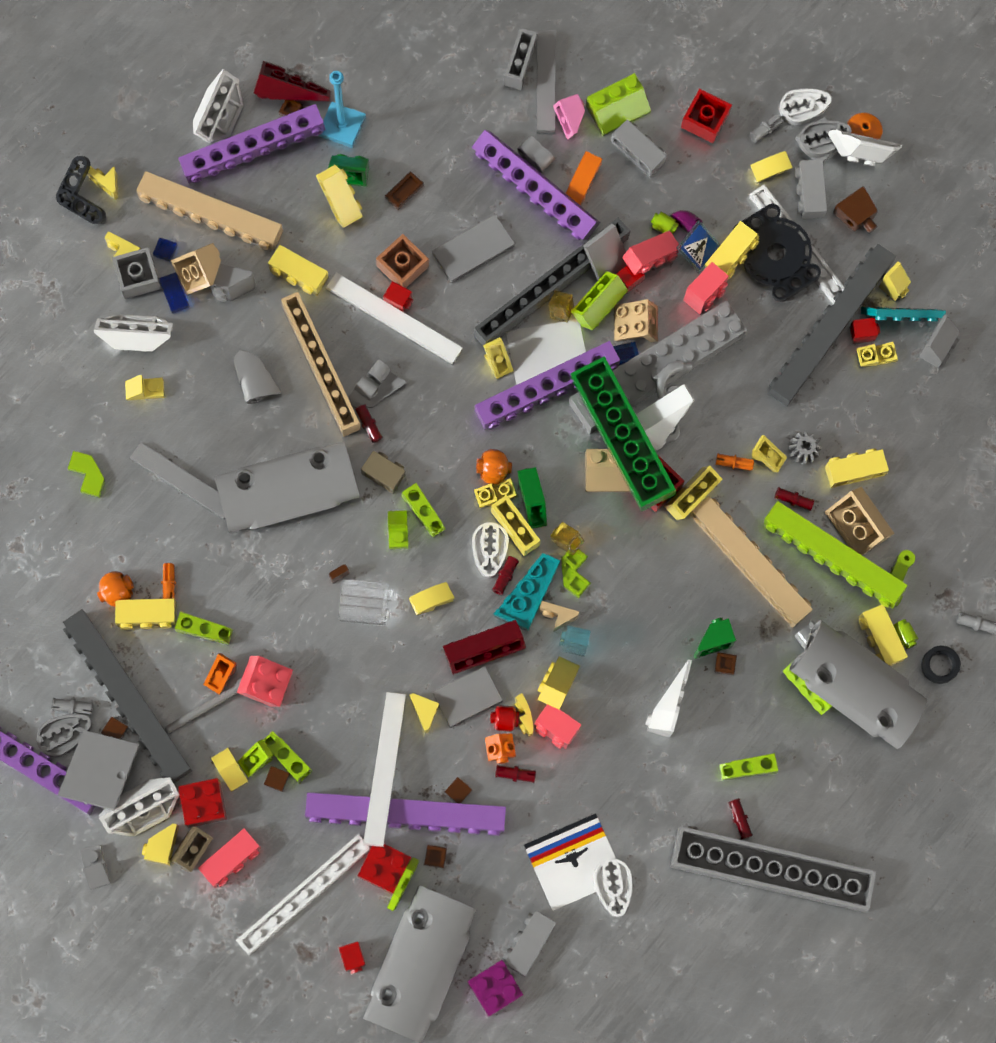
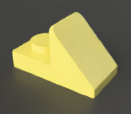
[87,166,118,200]
[104,231,141,257]
[483,337,514,379]
[125,375,164,401]
[752,435,787,473]

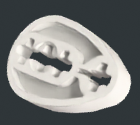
[779,89,831,126]
[472,522,509,579]
[593,859,632,917]

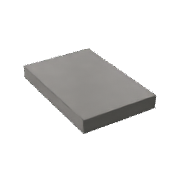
[583,224,627,280]
[433,666,503,728]

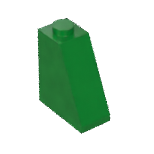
[517,467,547,529]

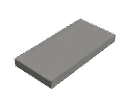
[432,215,515,282]

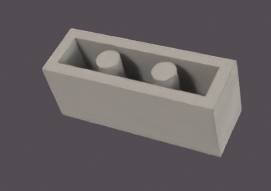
[504,28,537,90]
[611,120,667,177]
[795,160,827,219]
[503,910,556,977]

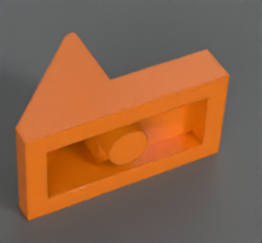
[203,653,237,695]

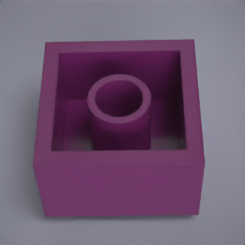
[467,960,523,1017]

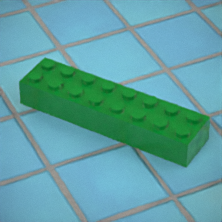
[570,356,676,512]

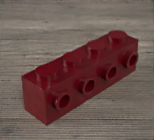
[443,620,526,675]

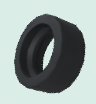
[921,645,961,684]

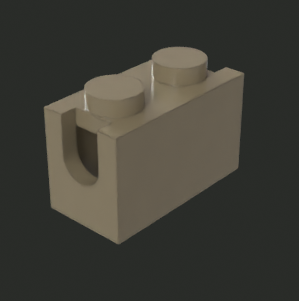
[361,450,406,494]
[170,827,213,872]

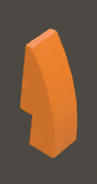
[561,151,602,208]

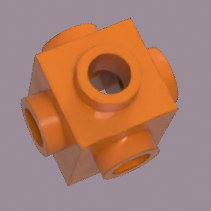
[485,733,516,764]

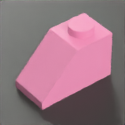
[553,94,585,140]

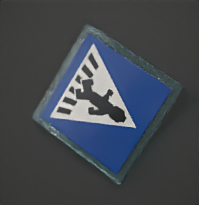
[676,221,720,274]

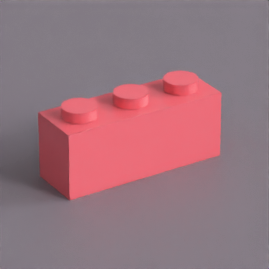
[622,230,681,275]
[198,828,261,888]

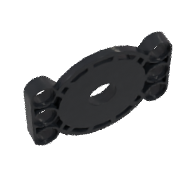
[733,204,821,302]

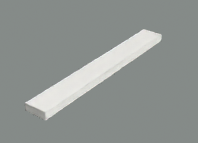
[749,185,845,304]
[326,272,463,365]
[363,692,406,847]
[236,834,371,956]

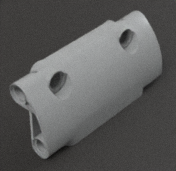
[214,442,360,533]
[789,620,927,749]
[363,886,476,1043]

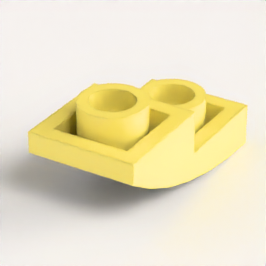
[750,151,793,183]
[856,342,898,367]
[474,478,518,508]
[409,582,454,615]
[514,693,533,737]

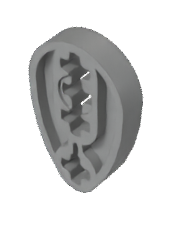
[799,120,851,158]
[36,714,93,757]

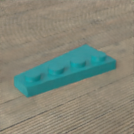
[861,306,946,321]
[493,553,560,631]

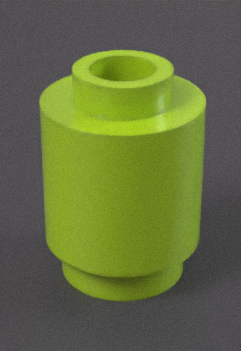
[651,211,679,235]
[893,619,919,649]

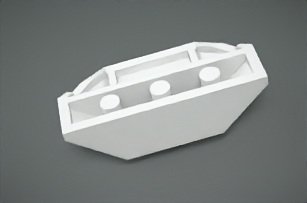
[193,69,243,143]
[828,130,902,166]
[94,314,173,352]
[98,777,180,836]

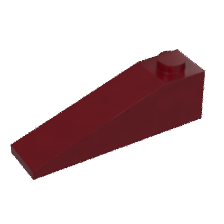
[254,61,331,101]

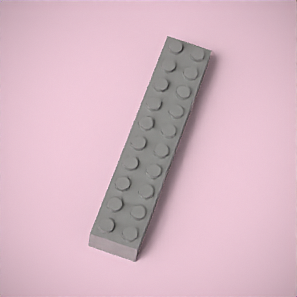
[569,301,747,434]
[670,826,877,913]

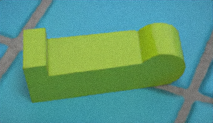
[401,483,445,537]
[890,550,915,607]
[175,612,233,645]
[263,731,312,784]
[719,753,778,780]

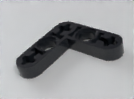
[56,156,106,224]

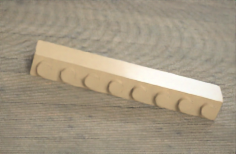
[136,171,283,250]
[281,292,361,437]
[690,496,813,628]

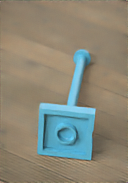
[318,71,366,148]

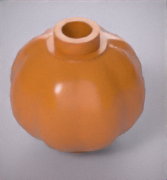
[476,449,512,485]
[97,571,134,607]

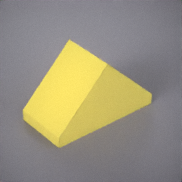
[410,693,439,733]
[211,748,248,792]

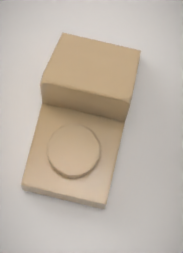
[539,601,579,632]

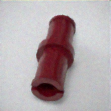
[355,404,383,443]
[774,487,815,511]
[492,556,519,595]
[495,765,536,783]
[728,798,753,840]

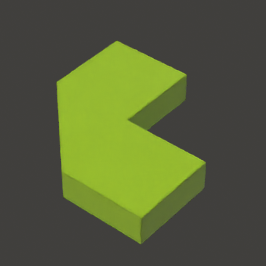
[68,451,105,498]
[561,545,591,599]
[387,857,419,911]

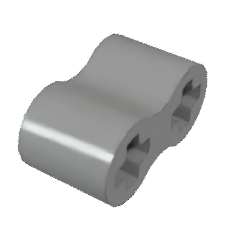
[517,136,555,173]

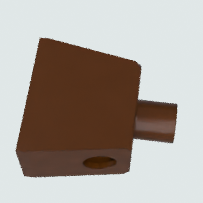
[833,186,878,233]

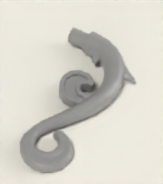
[653,361,692,442]

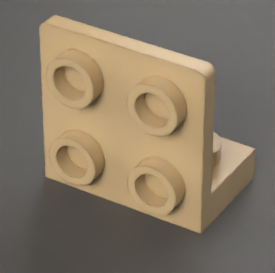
[614,299,658,342]

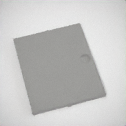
[58,730,140,811]

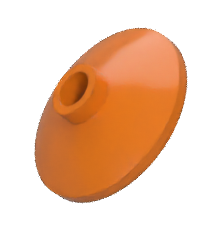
[847,113,883,140]

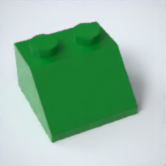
[328,154,369,187]
[694,617,736,659]

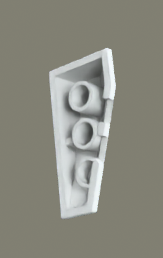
[636,384,695,452]
[645,659,692,738]

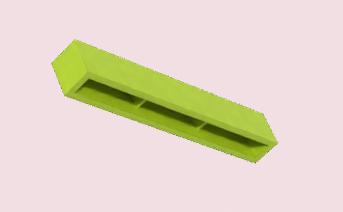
[764,501,908,609]

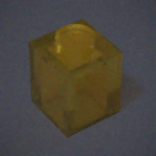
[548,290,574,323]
[550,522,585,555]

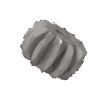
[789,432,822,464]

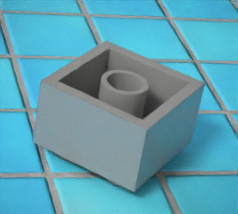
[112,247,161,299]

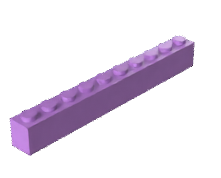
[305,792,506,836]

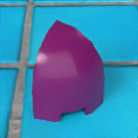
[670,210,703,235]

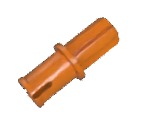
[715,453,754,471]
[161,563,177,599]

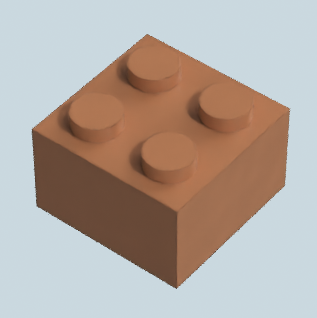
[376,234,429,288]

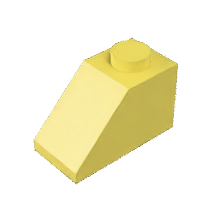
[879,262,911,302]
[142,824,179,866]

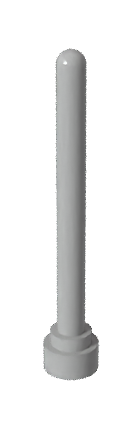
[165,677,242,733]

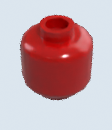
[490,705,519,732]

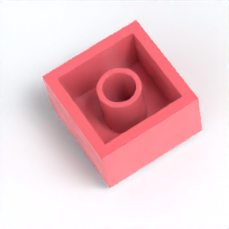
[683,262,729,314]
[237,656,293,707]
[534,704,581,749]

